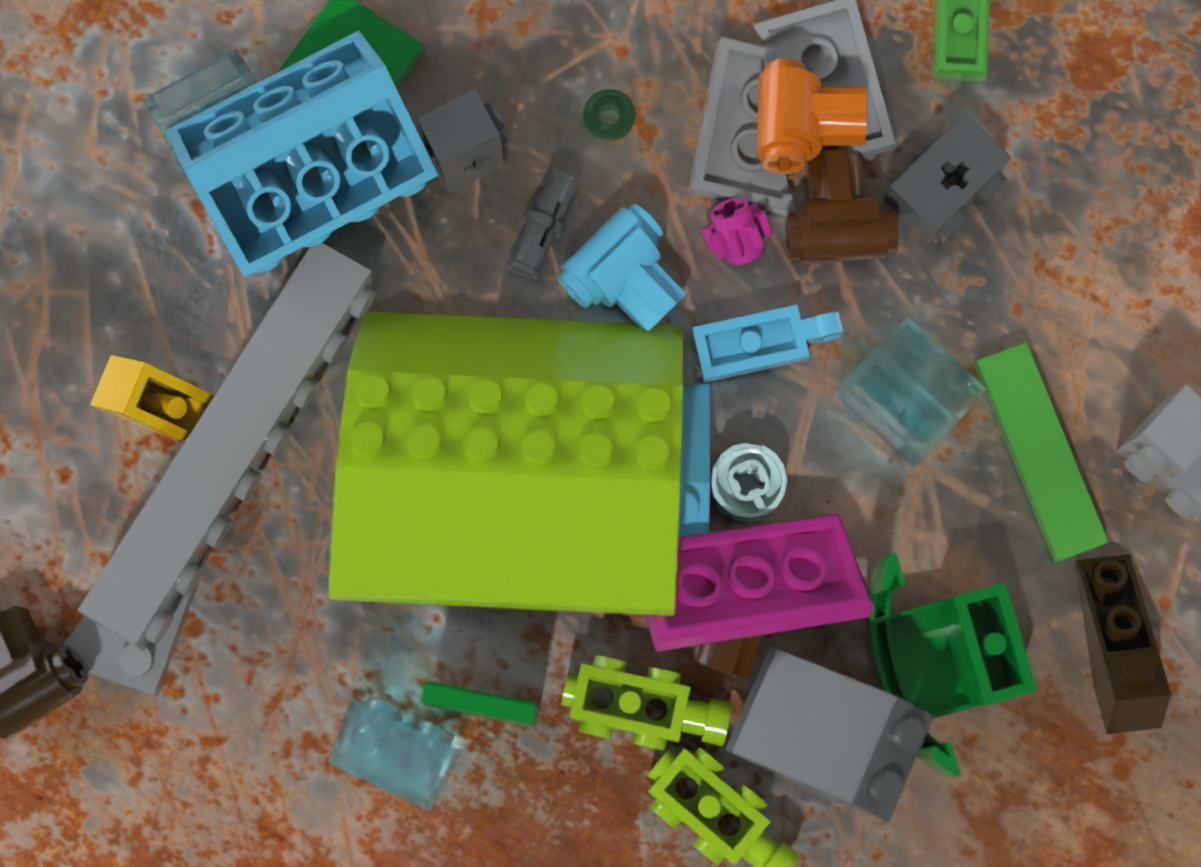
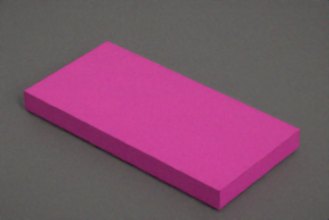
[645,514,874,652]

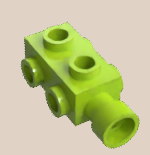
[561,655,732,751]
[647,747,801,867]

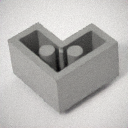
[1117,384,1201,522]

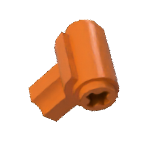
[757,58,867,174]

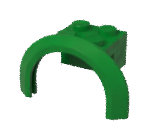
[866,552,1038,778]

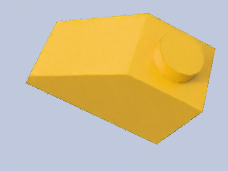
[90,355,215,443]

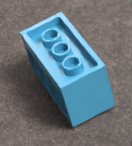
[166,30,439,278]

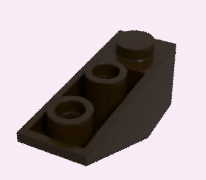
[1075,554,1172,734]

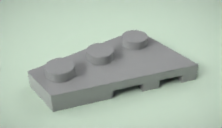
[753,0,896,159]
[688,37,794,217]
[63,546,212,696]

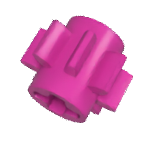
[702,198,773,265]

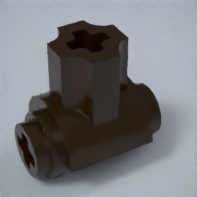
[0,606,88,739]

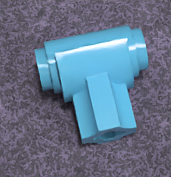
[557,204,686,332]

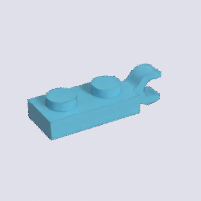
[692,304,843,383]

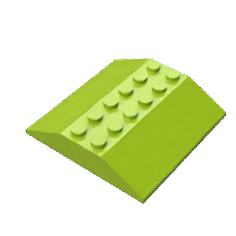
[328,311,683,616]

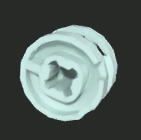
[710,442,787,523]

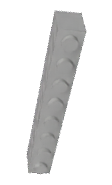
[78,243,376,651]

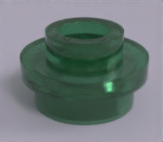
[583,89,636,142]

